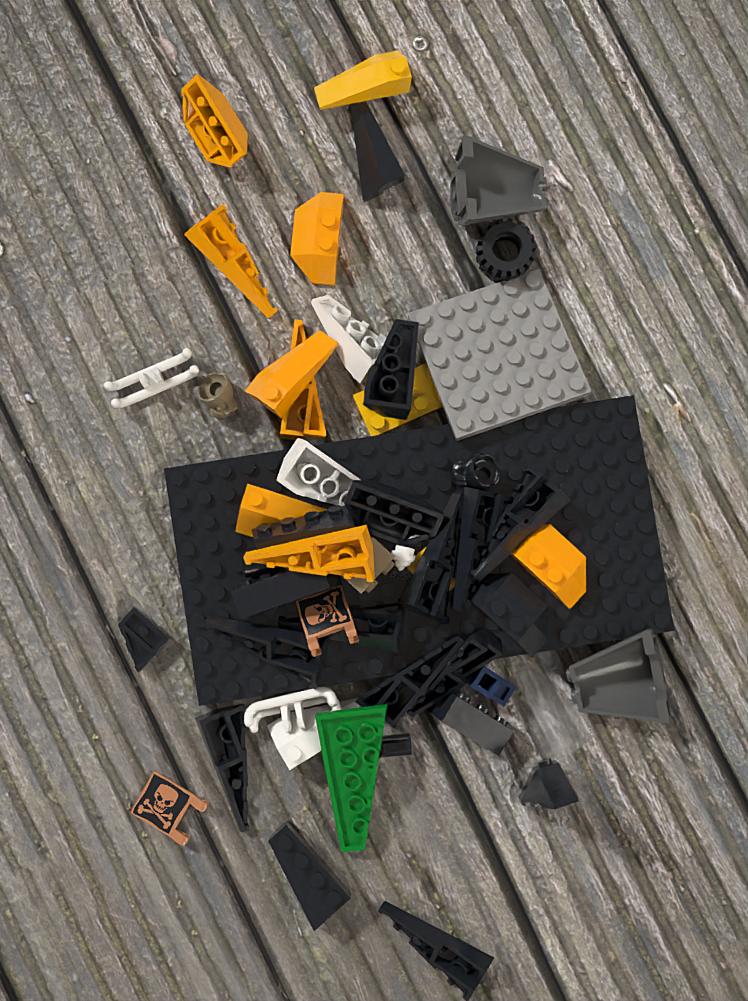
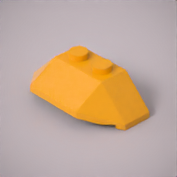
[181,74,248,167]
[290,192,344,286]
[510,524,586,609]

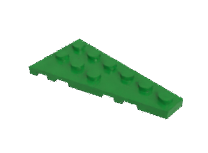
[315,704,388,852]

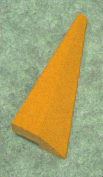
[184,204,277,318]
[243,525,375,582]

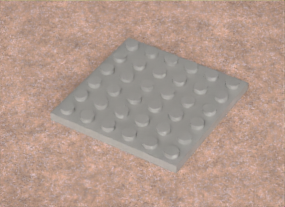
[408,269,592,441]

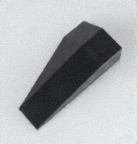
[363,319,419,420]
[518,758,579,809]

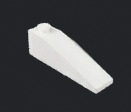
[311,295,387,384]
[276,438,360,506]
[267,697,361,770]

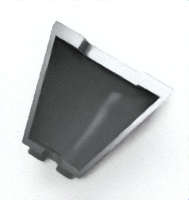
[450,136,548,225]
[566,628,670,723]

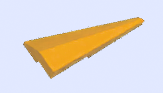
[280,319,326,441]

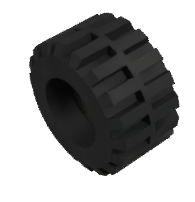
[475,218,537,282]

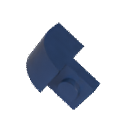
[466,666,516,707]

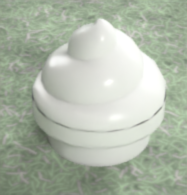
[391,545,416,571]

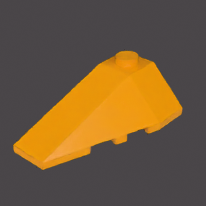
[245,330,339,418]

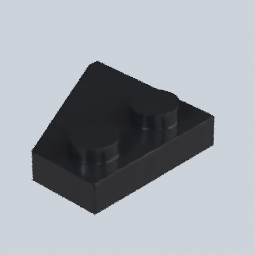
[118,607,170,673]

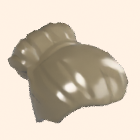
[197,373,238,419]

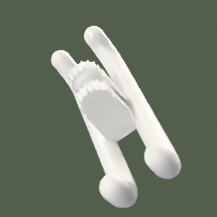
[104,348,199,408]
[244,687,341,733]

